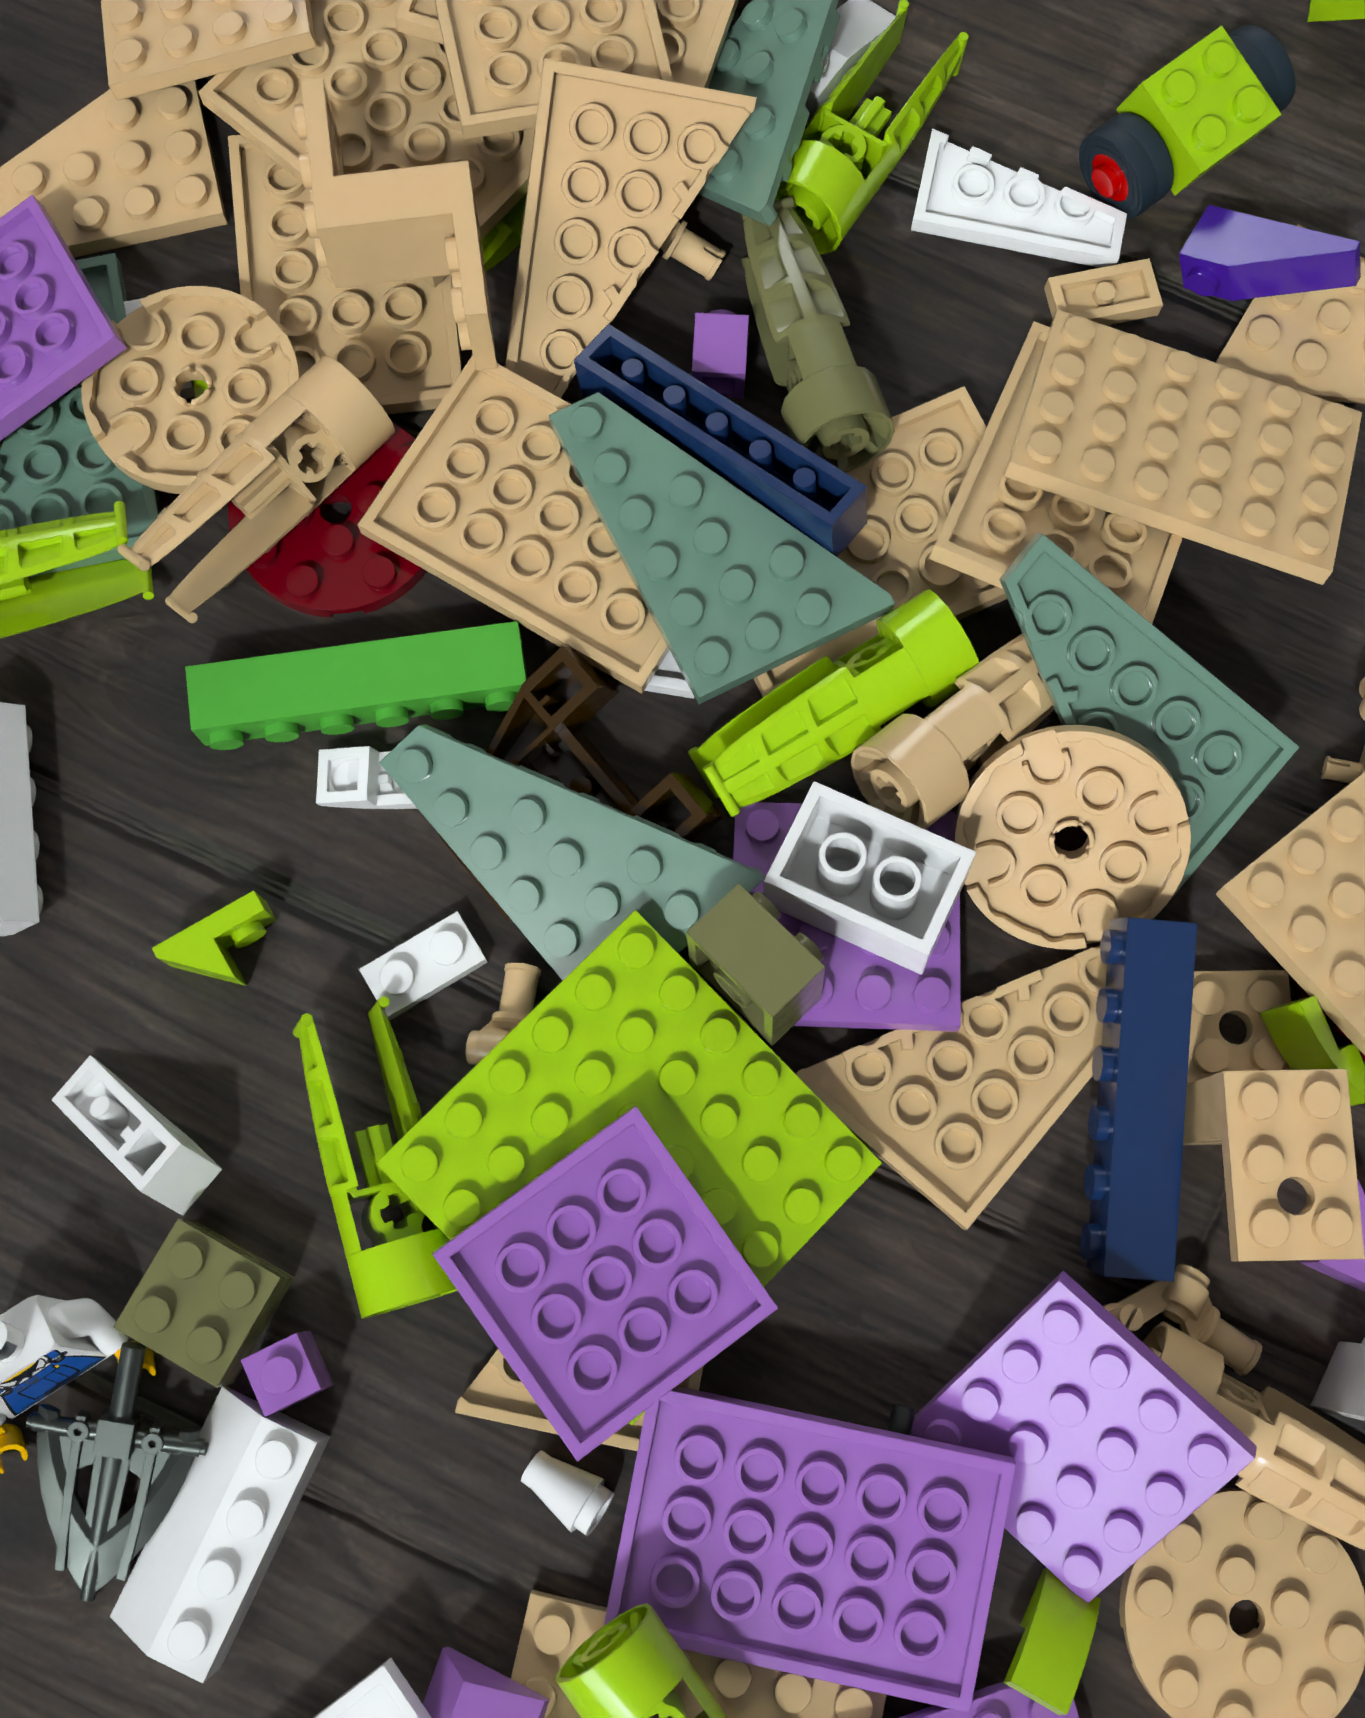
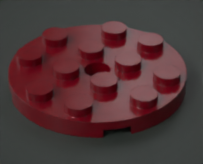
[228,422,427,618]

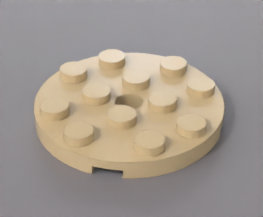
[81,286,302,494]
[955,725,1191,950]
[1119,1488,1365,1718]

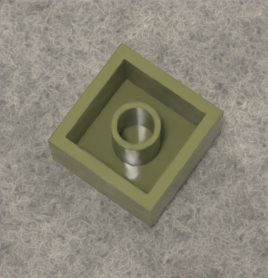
[686,883,825,1046]
[113,1219,295,1388]

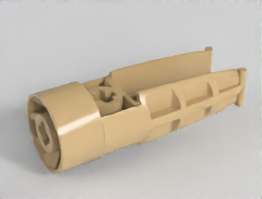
[118,356,395,623]
[851,634,1054,830]
[1143,1321,1365,1550]

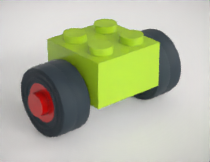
[1079,25,1296,219]

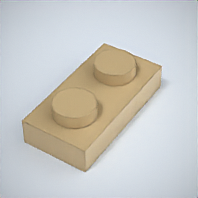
[1044,258,1163,326]

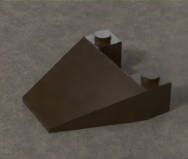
[440,645,724,922]

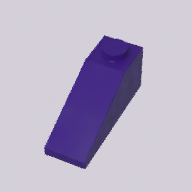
[1179,205,1361,301]

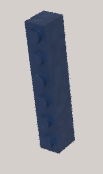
[574,324,867,557]
[1080,917,1197,1282]

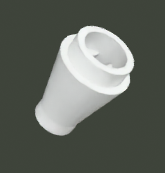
[521,1450,614,1536]

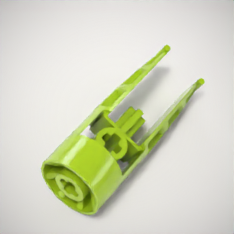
[775,0,969,255]
[0,501,154,639]
[688,589,979,817]
[293,996,458,1319]
[555,1603,728,1718]

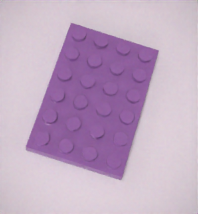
[604,1386,1016,1713]

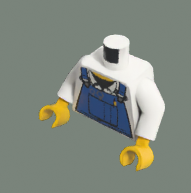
[0,1295,156,1474]

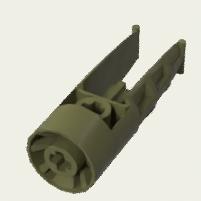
[740,196,895,472]

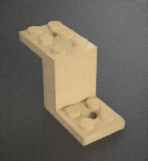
[294,77,497,370]
[1183,970,1365,1261]

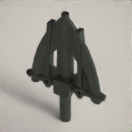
[26,1342,208,1602]

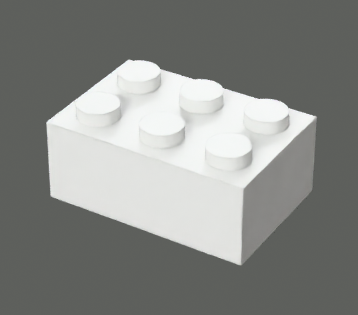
[763,781,976,975]

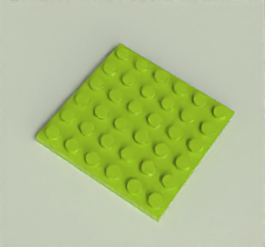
[376,910,882,1426]

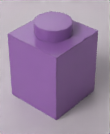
[692,310,749,399]
[241,1331,334,1417]

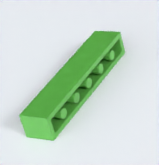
[185,621,528,750]

